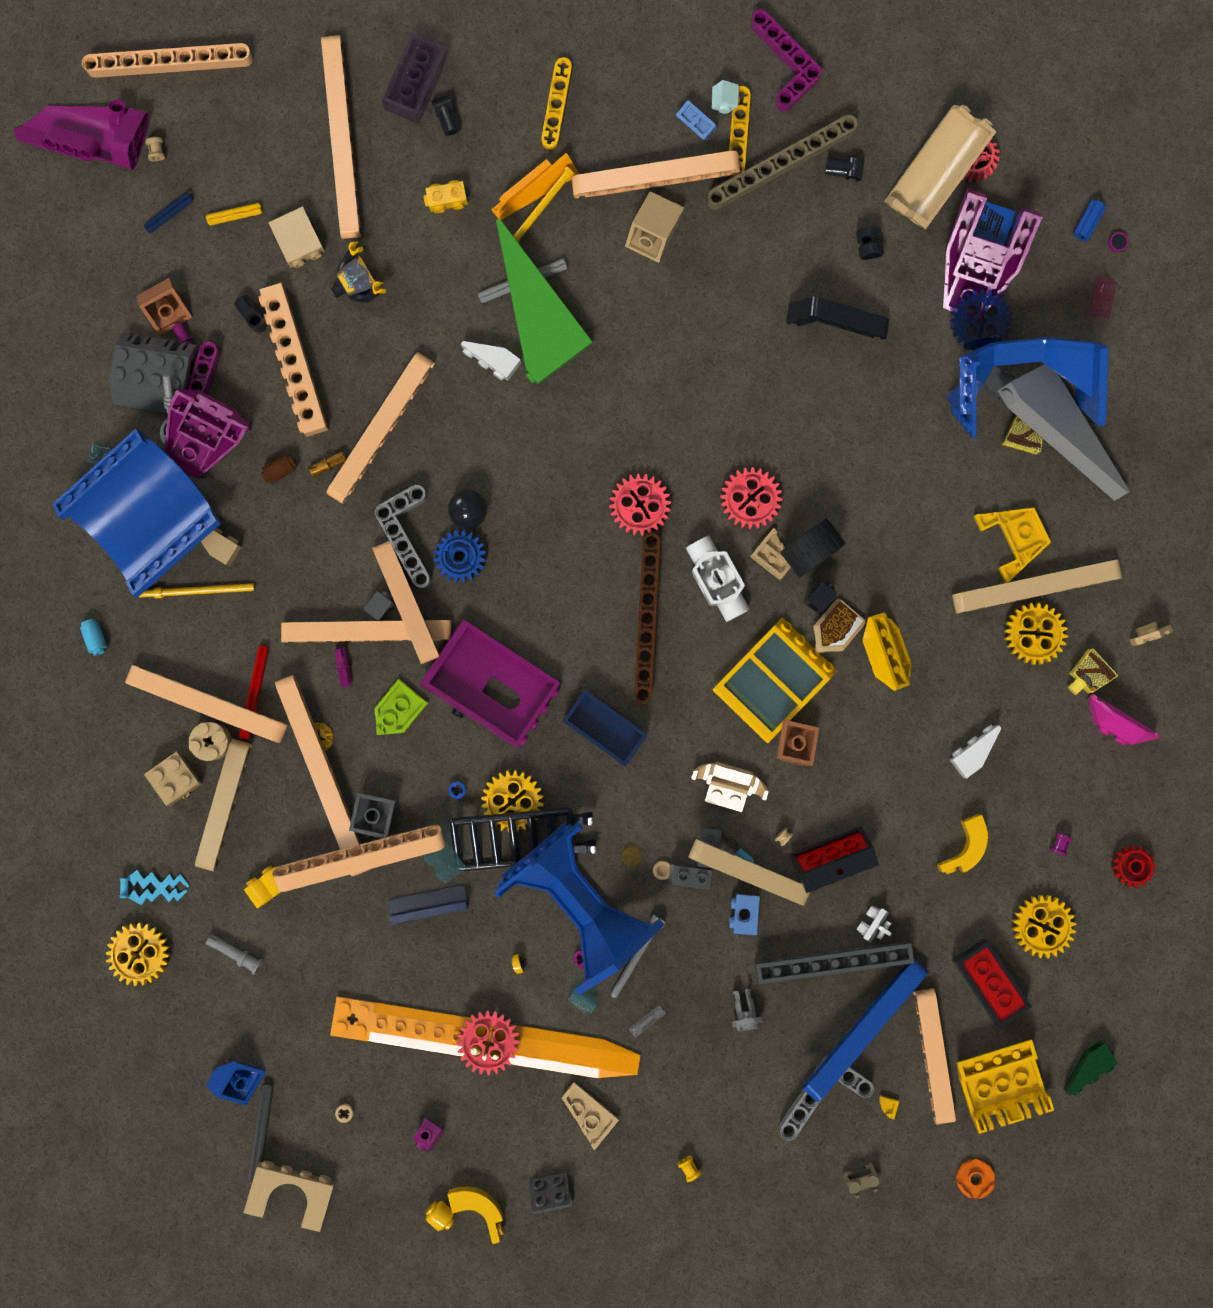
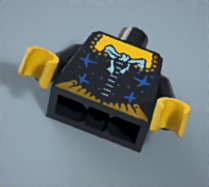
[331,241,386,302]

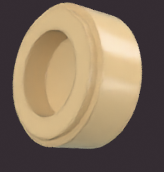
[653,861,670,880]

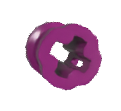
[1050,833,1073,857]

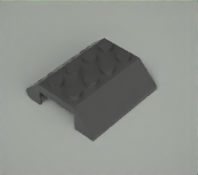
[109,332,199,414]

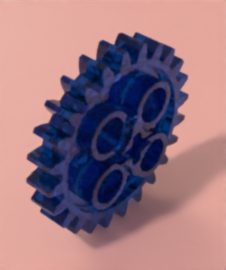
[949,289,1013,350]

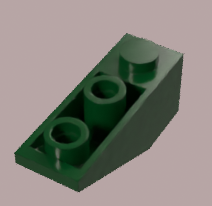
[1063,1041,1118,1096]

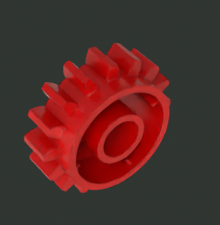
[1111,845,1156,888]

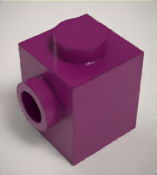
[413,1118,444,1152]

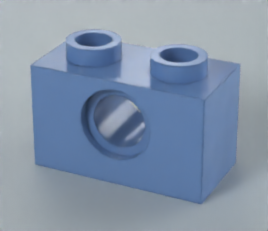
[729,893,760,935]

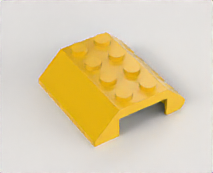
[957,1039,1054,1134]

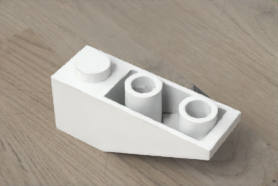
[461,341,521,381]
[949,724,1001,778]

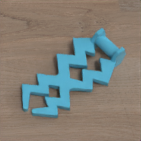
[119,870,189,905]

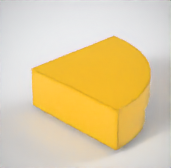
[879,1095,899,1119]

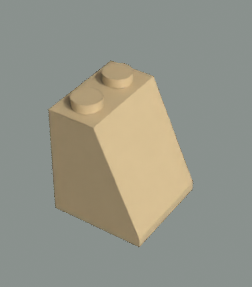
[625,192,684,263]

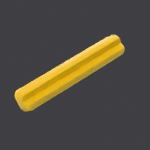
[206,203,262,226]

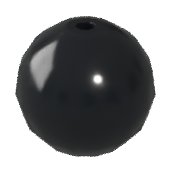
[448,490,488,529]

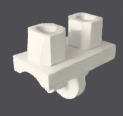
[857,906,892,942]

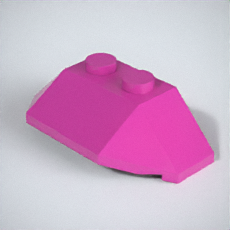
[1087,694,1160,746]

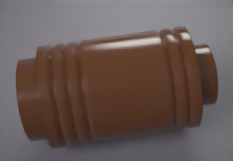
[261,454,297,484]

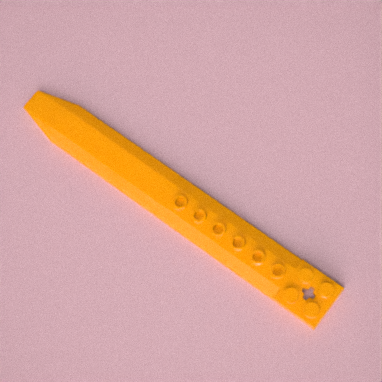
[330,996,641,1078]

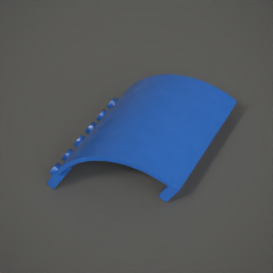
[52,429,221,598]

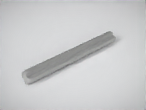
[478,259,567,303]

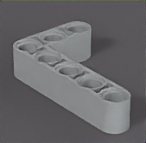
[375,485,431,589]
[779,1055,874,1141]

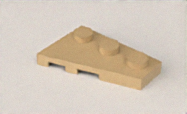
[562,1081,619,1150]

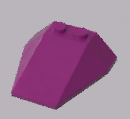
[164,389,248,478]

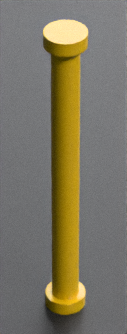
[513,166,575,244]

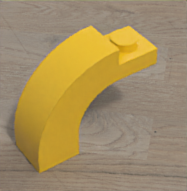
[937,814,988,874]
[448,1186,504,1244]

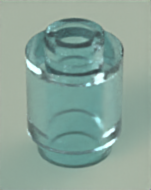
[568,990,597,1015]

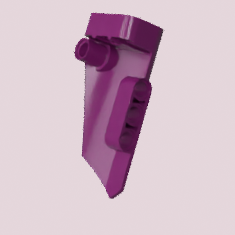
[13,99,149,170]

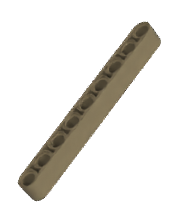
[707,115,858,210]

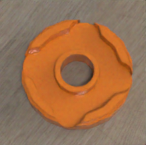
[956,1159,995,1199]

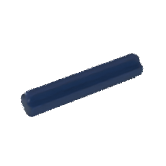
[144,192,193,233]

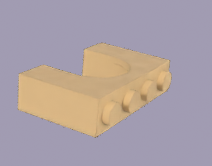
[244,1161,334,1232]

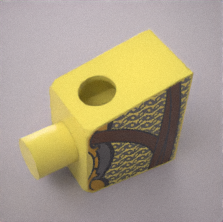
[1002,415,1042,455]
[1068,649,1118,695]

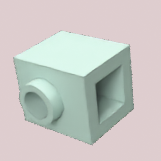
[712,80,739,114]

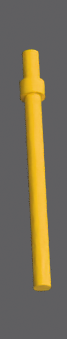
[139,583,255,599]

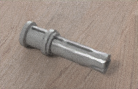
[206,933,264,975]

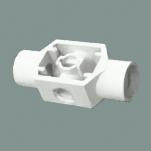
[686,536,750,622]

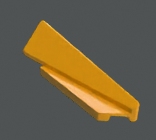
[491,153,579,220]

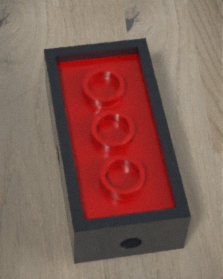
[789,826,879,893]
[952,939,1032,1029]

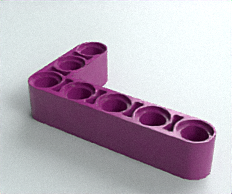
[751,9,822,112]
[187,342,221,394]

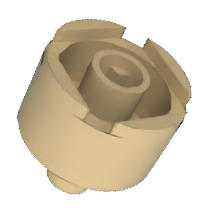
[189,722,232,761]

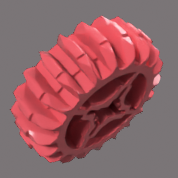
[961,137,1000,183]

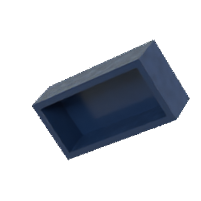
[563,690,648,766]

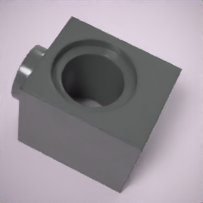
[363,591,394,621]

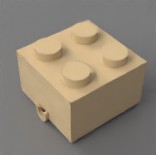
[144,752,202,806]

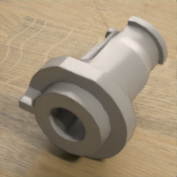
[732,989,763,1032]

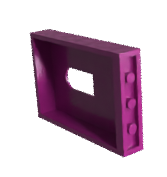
[420,620,560,749]

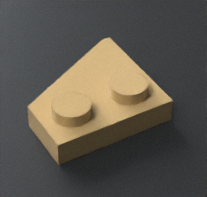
[750,528,791,580]

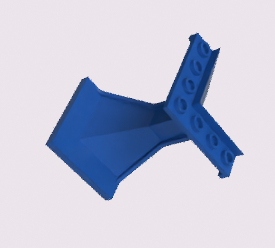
[946,337,1109,439]
[494,821,664,995]

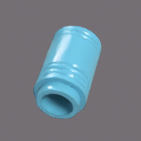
[80,619,107,656]

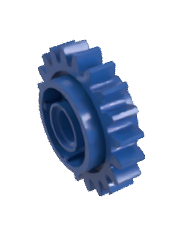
[433,530,487,583]

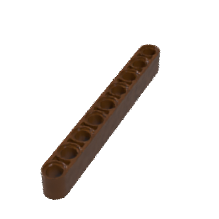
[634,533,660,704]

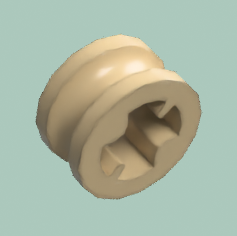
[775,828,793,846]
[335,1103,354,1123]

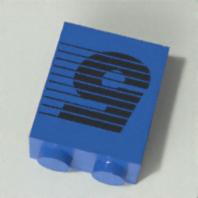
[973,202,1017,245]

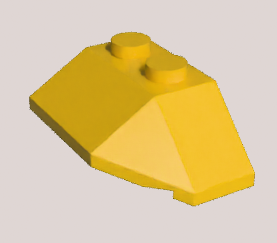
[862,612,912,691]

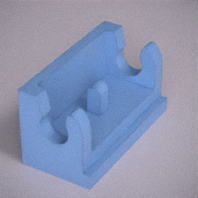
[676,100,718,141]

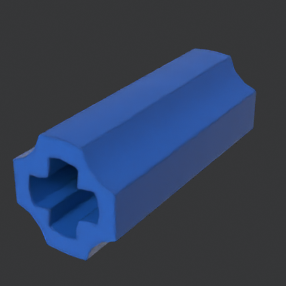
[1073,200,1106,242]

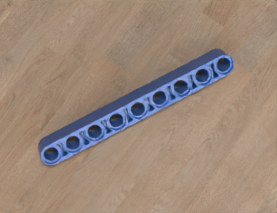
[802,957,929,1102]

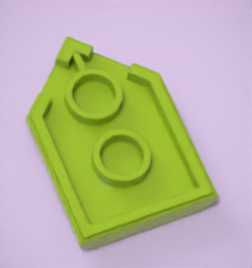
[374,679,428,735]

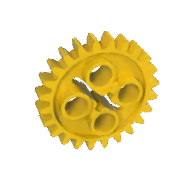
[1004,603,1068,665]
[481,770,544,832]
[1012,895,1076,958]
[106,922,171,986]

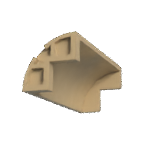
[884,105,996,229]

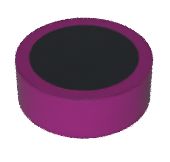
[1108,232,1129,253]

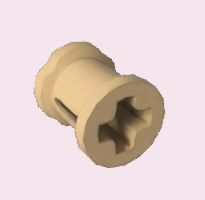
[145,137,165,162]

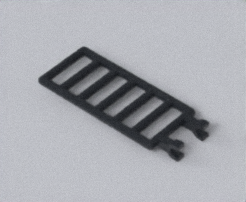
[449,807,596,872]

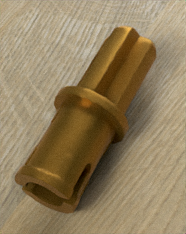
[308,452,347,477]

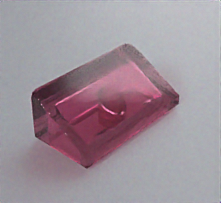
[1087,277,1117,319]

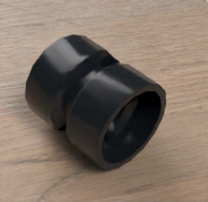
[856,226,884,260]

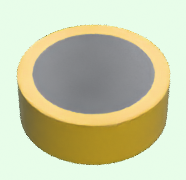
[511,954,525,974]

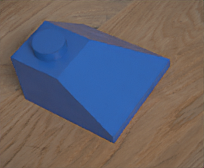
[206,1061,266,1105]

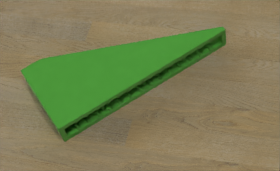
[496,219,592,385]

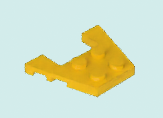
[973,508,1051,583]

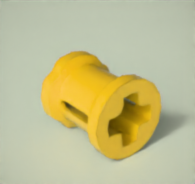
[677,1155,702,1182]

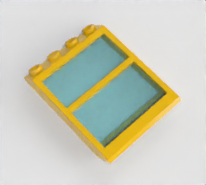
[712,617,837,744]

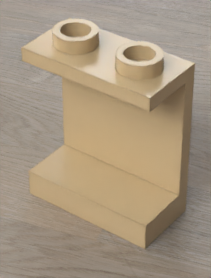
[268,206,325,268]

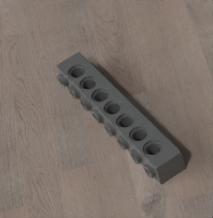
[755,941,914,984]

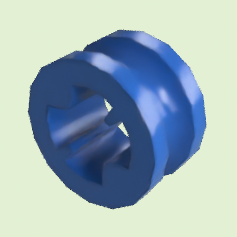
[448,781,466,799]

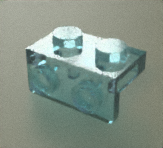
[424,840,466,884]

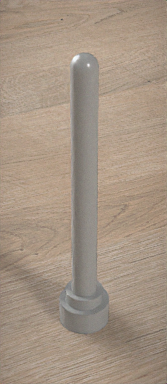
[611,914,666,998]

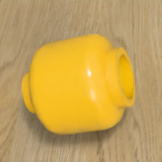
[425,1201,454,1231]

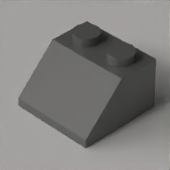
[349,793,398,838]

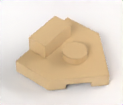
[1129,622,1173,646]

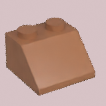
[136,278,192,336]
[777,720,819,766]

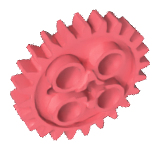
[720,467,783,530]
[609,474,671,536]
[456,1010,520,1075]

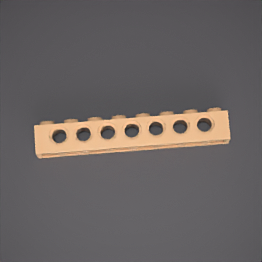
[258,283,328,437]

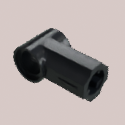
[431,95,460,136]
[825,156,864,182]
[234,294,268,333]

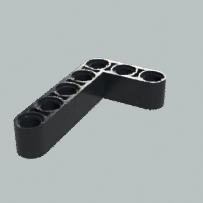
[786,297,890,340]

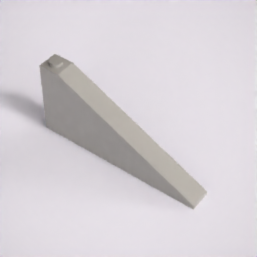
[998,364,1130,501]

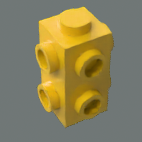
[423,180,468,213]

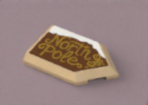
[813,598,866,653]

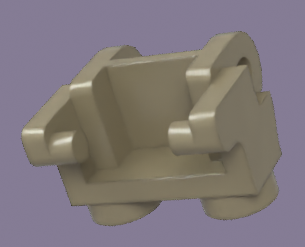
[843,1163,880,1199]

